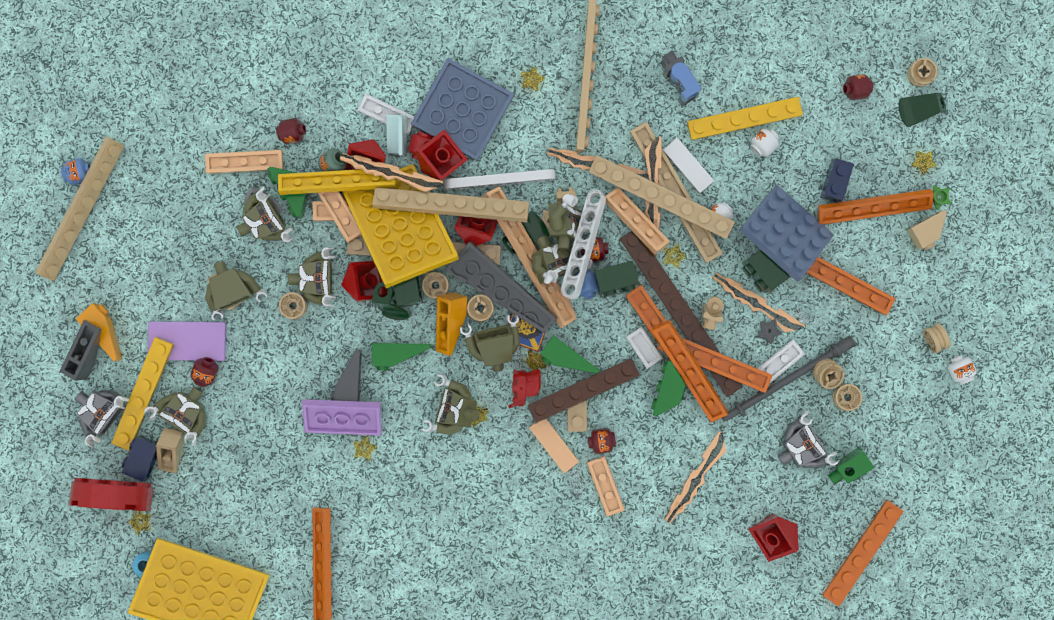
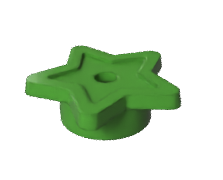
[933,185,951,210]

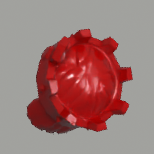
[508,369,541,409]

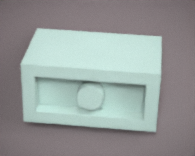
[386,114,407,155]

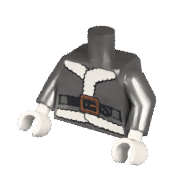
[74,390,129,448]
[777,411,840,468]

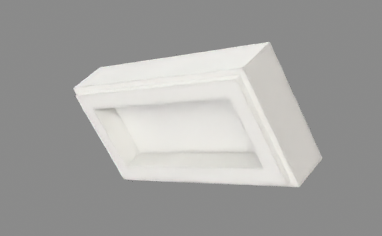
[626,327,663,369]

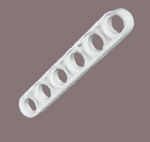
[443,169,556,191]
[561,189,606,300]

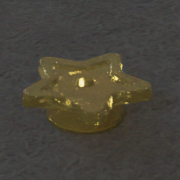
[521,67,545,91]
[911,151,937,175]
[663,244,687,269]
[526,350,547,370]
[472,407,488,427]
[353,436,377,461]
[127,511,152,535]

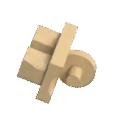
[702,296,724,330]

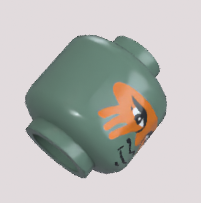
[318,148,347,172]

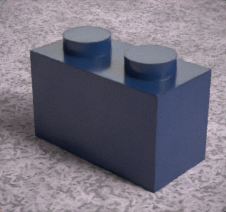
[820,158,854,203]
[122,436,157,482]

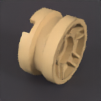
[907,58,938,87]
[422,272,449,299]
[279,292,308,319]
[467,295,494,322]
[923,323,951,354]
[813,358,844,389]
[833,384,862,411]

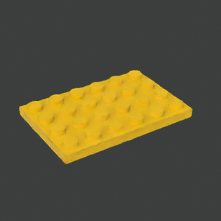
[342,164,459,288]
[128,537,269,620]

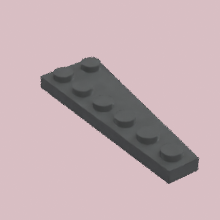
[445,241,557,333]

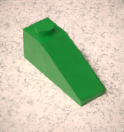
[540,335,600,373]
[372,343,432,370]

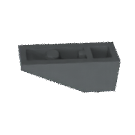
[59,320,102,381]
[331,349,362,401]

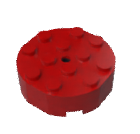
[69,478,154,511]

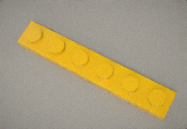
[687,97,803,141]
[278,169,396,195]
[111,337,174,451]

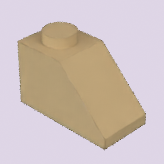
[907,210,947,250]
[156,428,184,474]

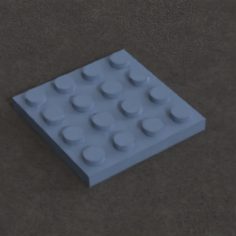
[411,58,514,161]
[739,185,834,282]

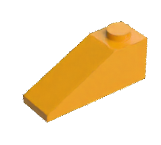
[436,292,467,356]
[75,303,122,361]

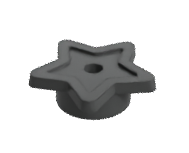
[758,319,782,344]

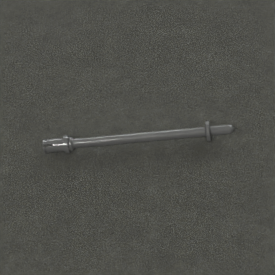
[722,335,856,421]

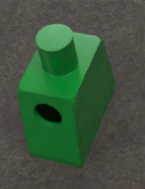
[828,446,875,485]

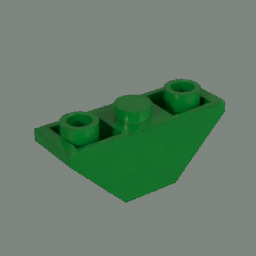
[267,166,309,219]
[651,358,686,416]

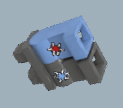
[660,51,702,107]

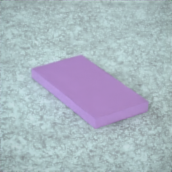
[148,322,226,361]
[302,399,382,436]

